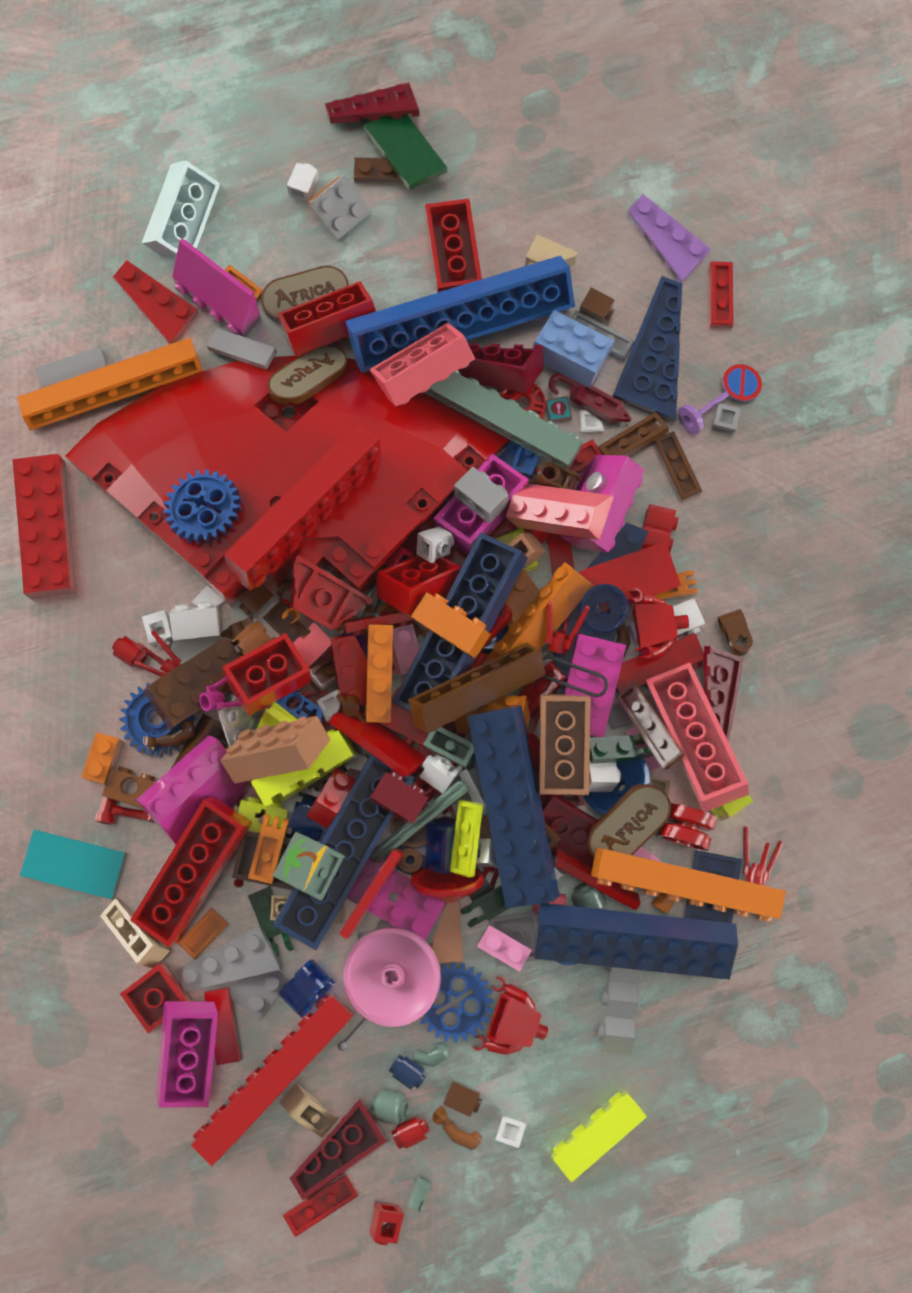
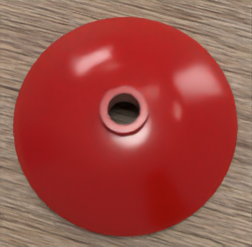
[411,863,484,903]

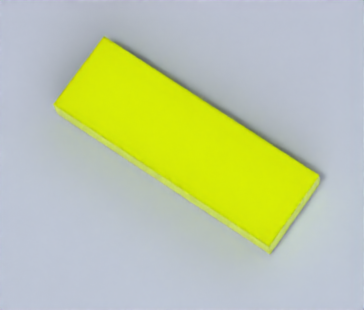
[450,799,483,877]

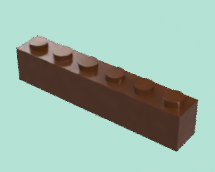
[408,643,545,733]

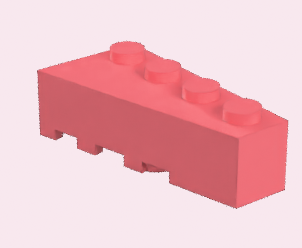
[263,622,333,710]

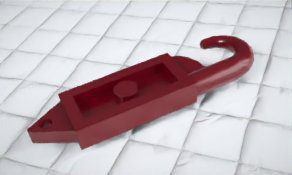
[548,373,632,424]

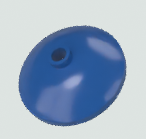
[584,758,651,815]

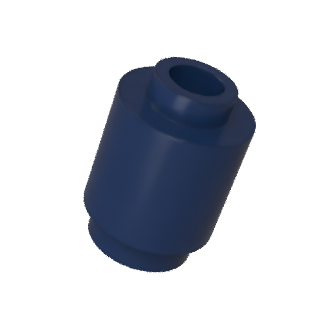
[388,1054,426,1090]

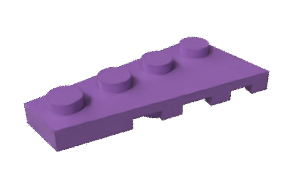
[628,194,711,283]

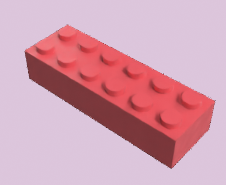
[646,663,749,812]

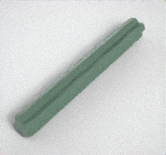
[370,781,468,863]

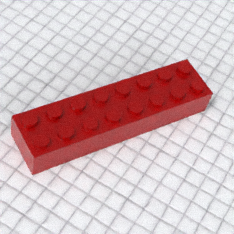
[224,421,381,591]
[191,994,355,1167]

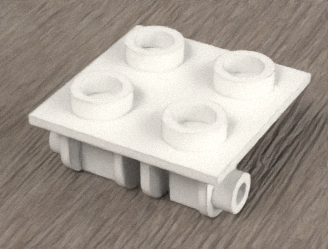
[217,692,261,746]

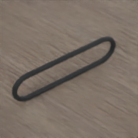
[542,655,608,697]

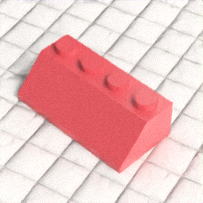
[370,323,475,406]
[506,484,613,541]

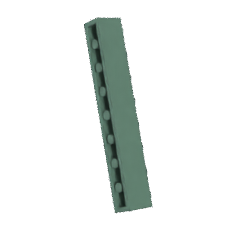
[423,370,582,470]

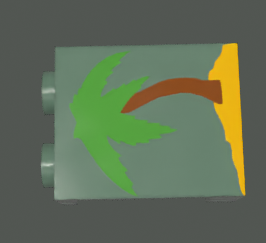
[273,832,345,901]

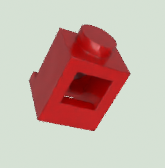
[369,1202,404,1245]

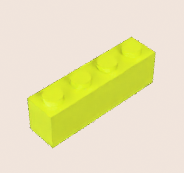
[551,1091,647,1183]

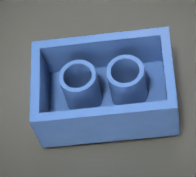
[532,310,614,388]

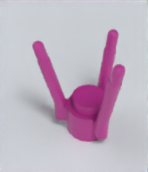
[199,678,241,712]

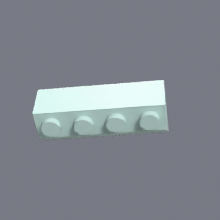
[142,160,220,259]

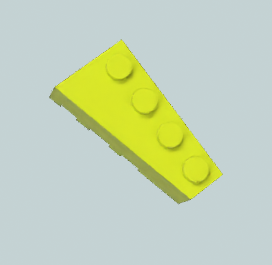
[251,729,358,807]

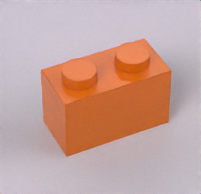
[81,732,124,785]

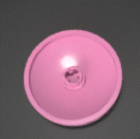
[343,927,441,1027]

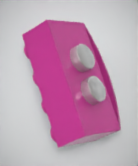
[560,455,645,552]

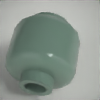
[571,882,607,909]
[371,1089,409,1125]

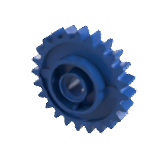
[119,683,197,757]

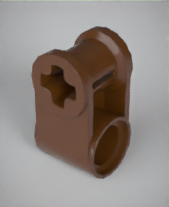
[535,462,582,490]
[717,609,753,656]

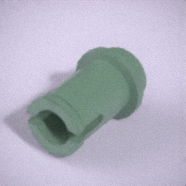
[407,1176,432,1211]

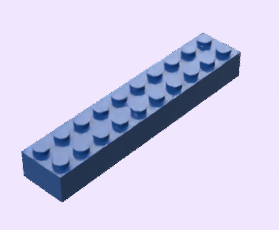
[345,255,575,373]

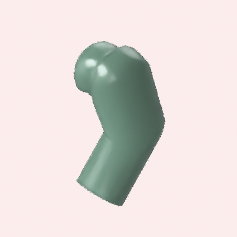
[413,1043,449,1067]

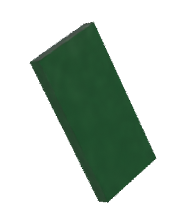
[364,114,447,191]

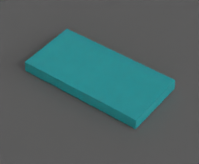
[20,829,127,900]

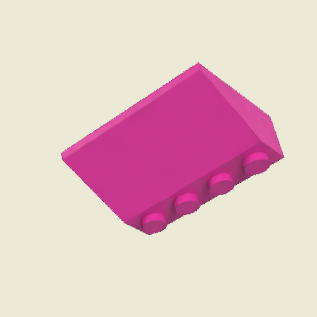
[172,238,261,337]
[136,735,249,845]

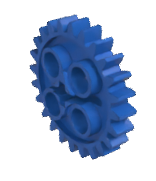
[163,469,242,545]
[420,962,494,1043]

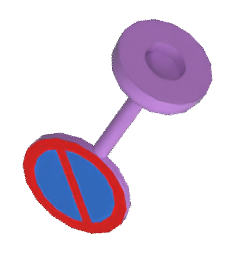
[677,364,762,435]

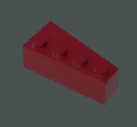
[458,343,544,393]
[289,1099,389,1200]

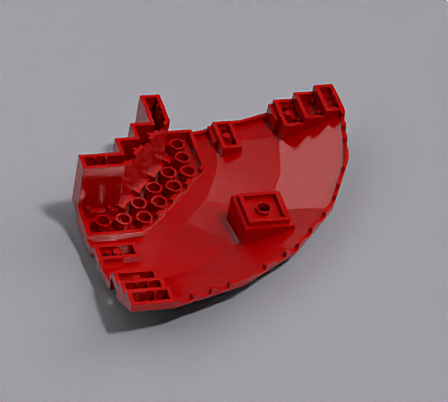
[65,355,511,608]

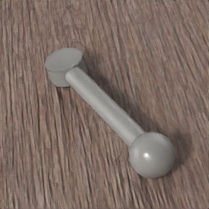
[338,1018,369,1051]

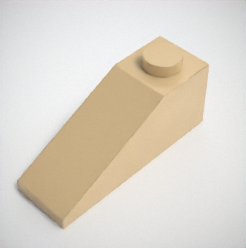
[100,898,170,969]

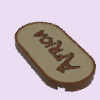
[261,265,349,322]
[268,345,348,404]
[588,783,671,858]

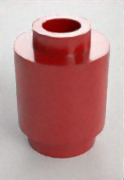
[112,636,148,668]
[391,1116,430,1149]

